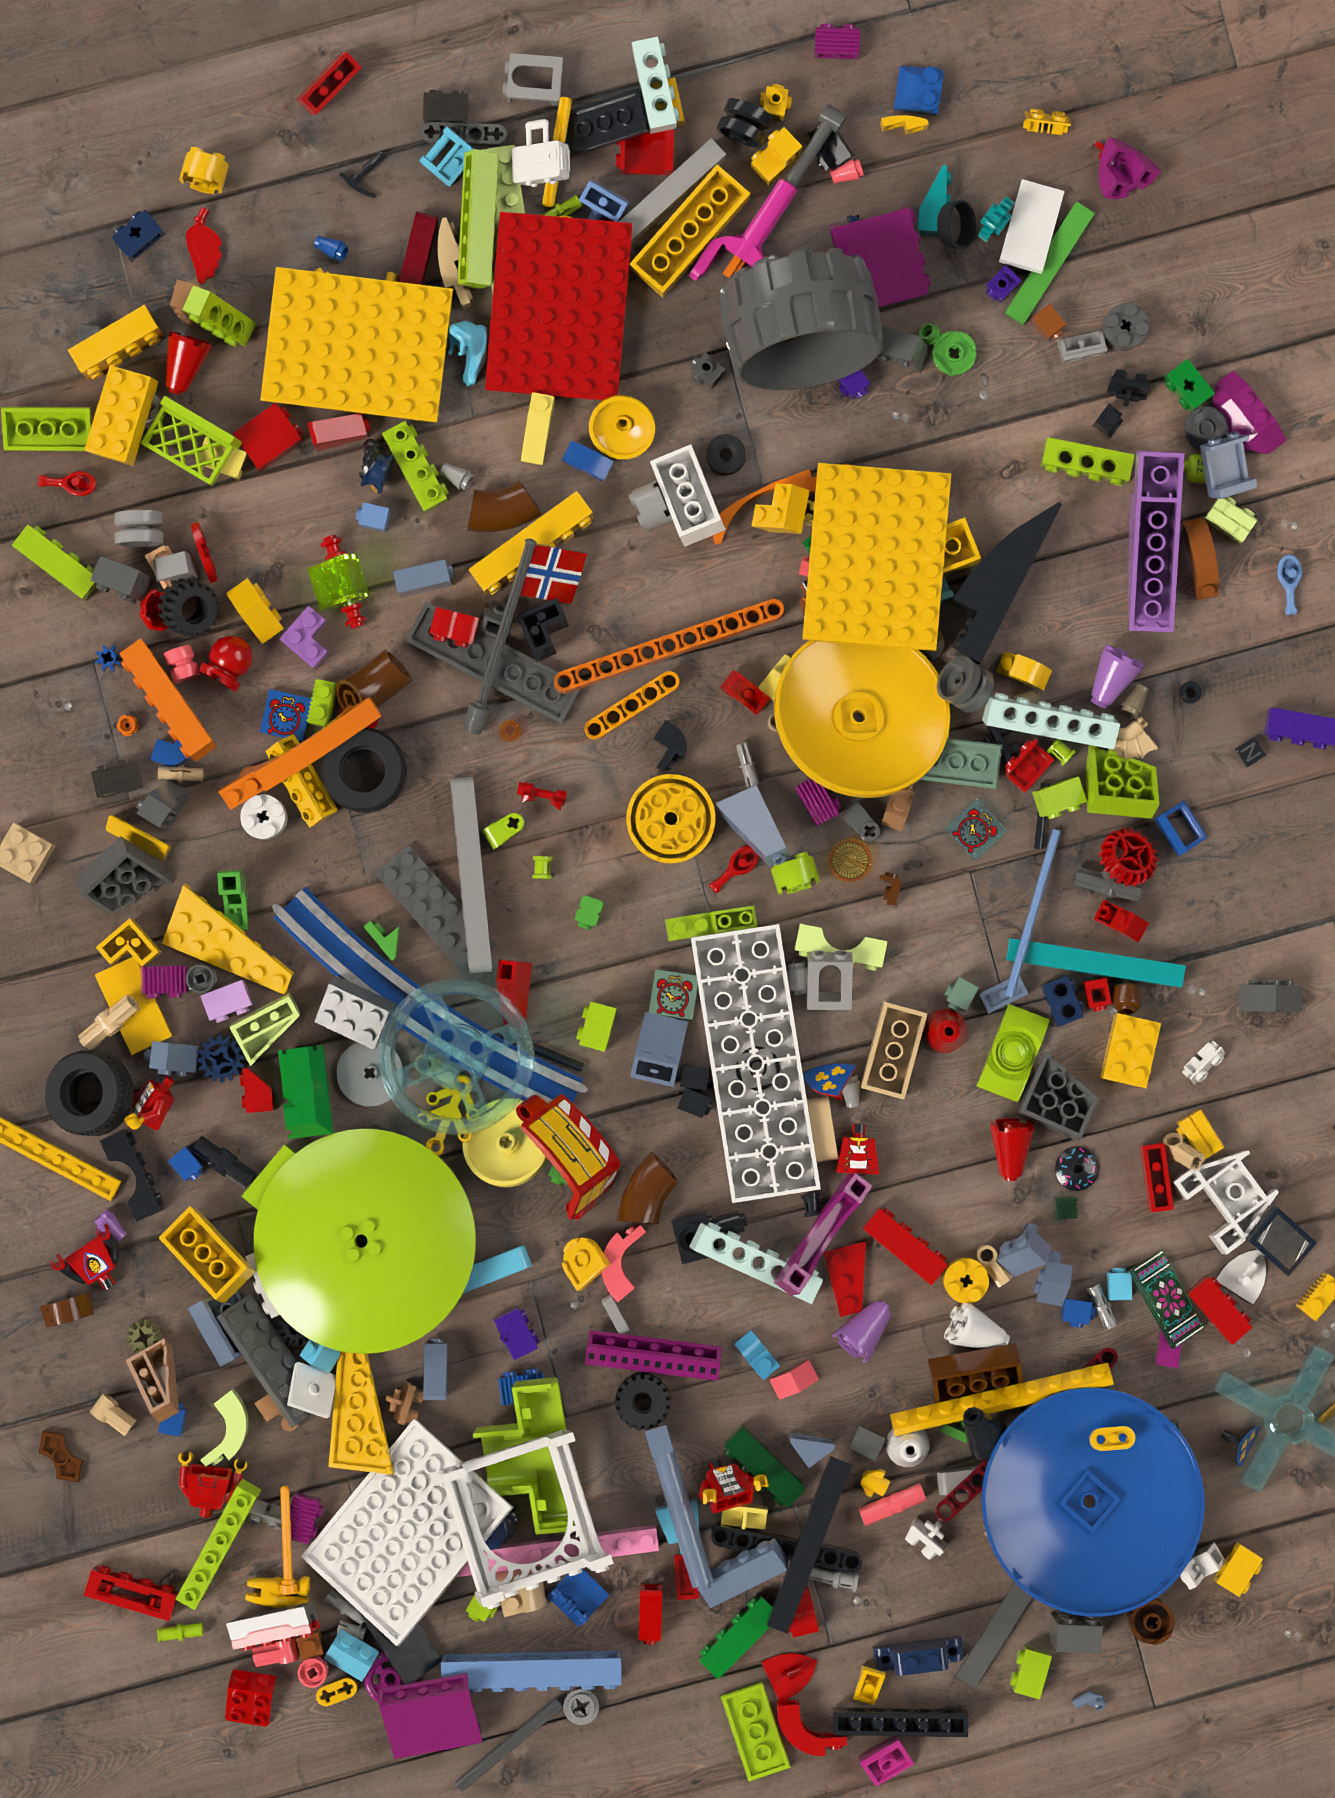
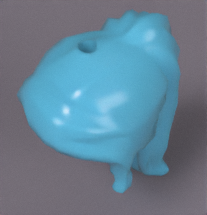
[447,321,490,386]

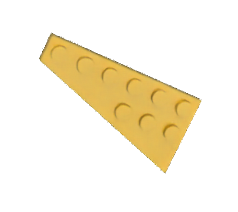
[162,883,294,995]
[329,1351,394,1474]

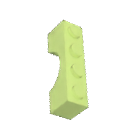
[794,924,887,971]

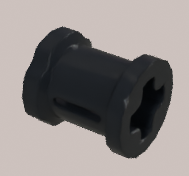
[800,1192,822,1217]

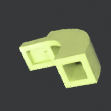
[201,1388,249,1467]

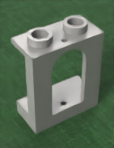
[503,53,564,106]
[806,950,853,1010]

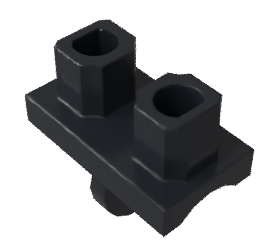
[1107,369,1151,407]
[983,726,1021,763]

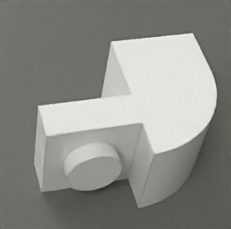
[1180,1542,1226,1590]

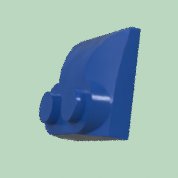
[894,66,944,116]

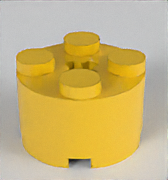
[179,147,229,194]
[942,1257,989,1303]

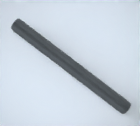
[455,1698,563,1792]

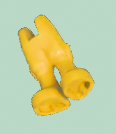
[245,1576,310,1608]

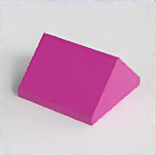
[858,1736,914,1787]

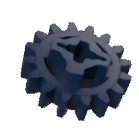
[197,1035,246,1083]

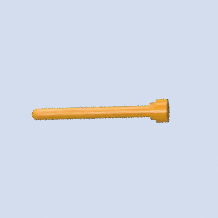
[279,1486,298,1595]

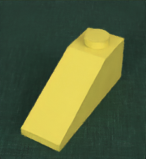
[521,392,555,465]

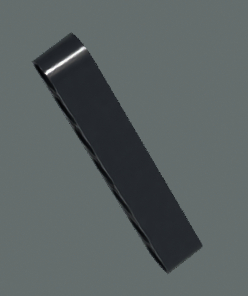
[711,1524,862,1573]

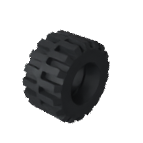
[158,578,220,637]

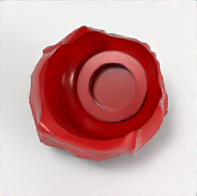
[139,588,168,632]

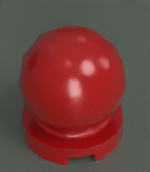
[199,635,253,692]

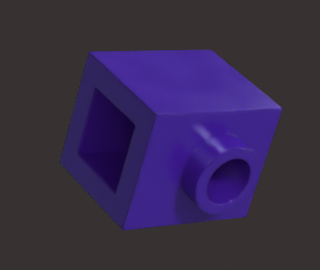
[837,370,870,400]

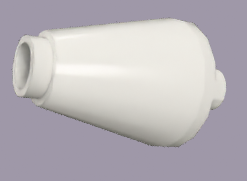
[944,1303,1010,1349]
[885,1428,930,1467]

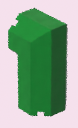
[278,1045,334,1139]

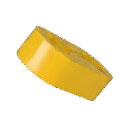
[316,1676,358,1706]

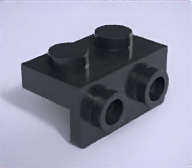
[803,124,854,172]

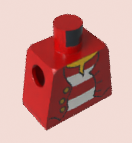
[836,1124,879,1174]

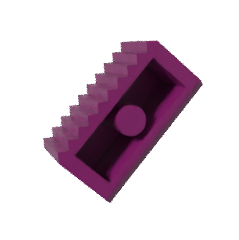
[814,23,860,60]
[795,779,841,826]
[140,966,188,998]
[290,1492,324,1544]

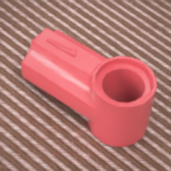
[252,1637,299,1667]

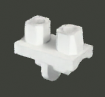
[905,1517,947,1559]

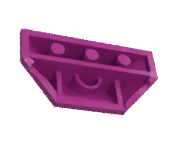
[1212,371,1287,454]

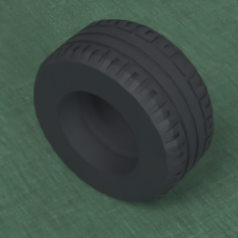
[321,728,407,813]
[45,1051,134,1136]

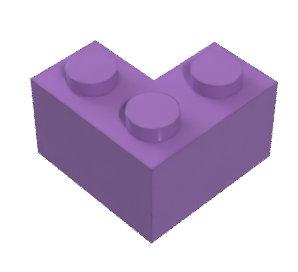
[280,605,330,670]

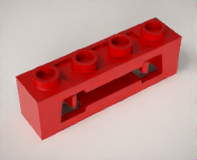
[83,1565,179,1621]

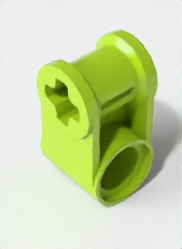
[481,813,525,850]

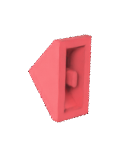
[769,1360,819,1400]

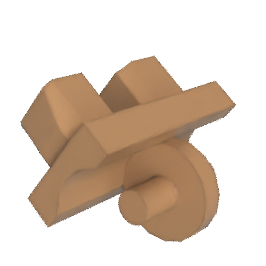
[385,1381,423,1425]

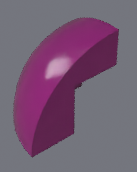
[1099,137,1161,199]

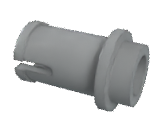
[337,1620,366,1641]

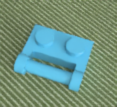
[419,126,474,187]

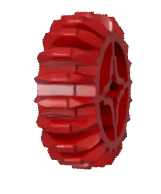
[1098,827,1159,887]

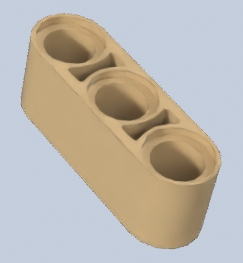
[807,1096,838,1163]

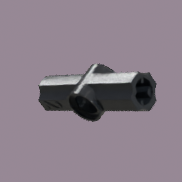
[191,1135,257,1189]

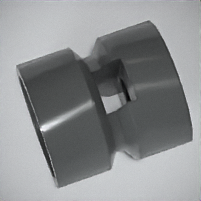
[186,964,218,993]

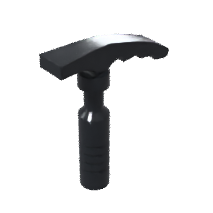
[339,150,386,198]

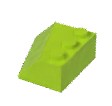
[1084,745,1159,819]

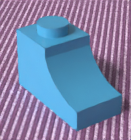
[734,1330,780,1380]

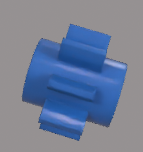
[95,645,122,672]

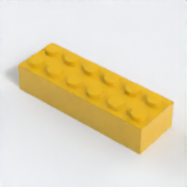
[629,165,750,298]
[469,491,594,596]

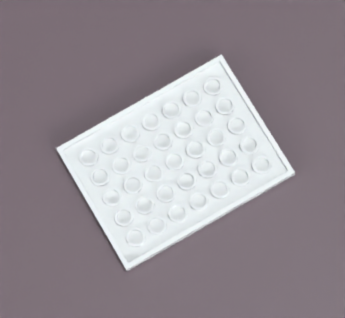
[301,1419,513,1646]

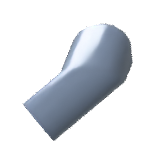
[1071,1691,1106,1711]

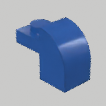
[150,739,191,766]

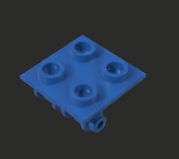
[547,1568,610,1627]

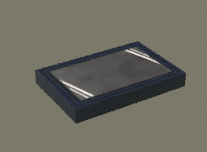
[1245,1204,1317,1277]

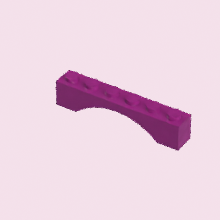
[774,1173,872,1296]

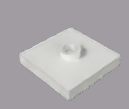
[287,1362,336,1418]

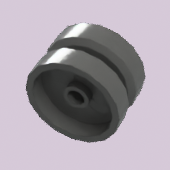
[937,655,994,713]

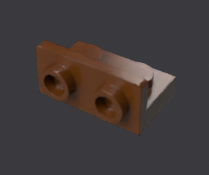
[879,872,902,908]

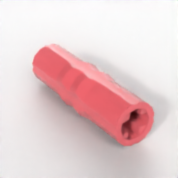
[858,1483,927,1526]

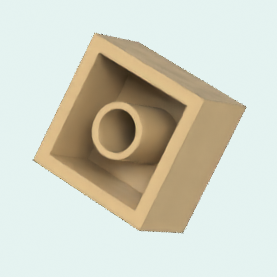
[0,823,56,884]

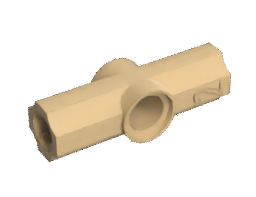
[78,994,140,1051]

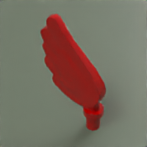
[186,207,222,284]

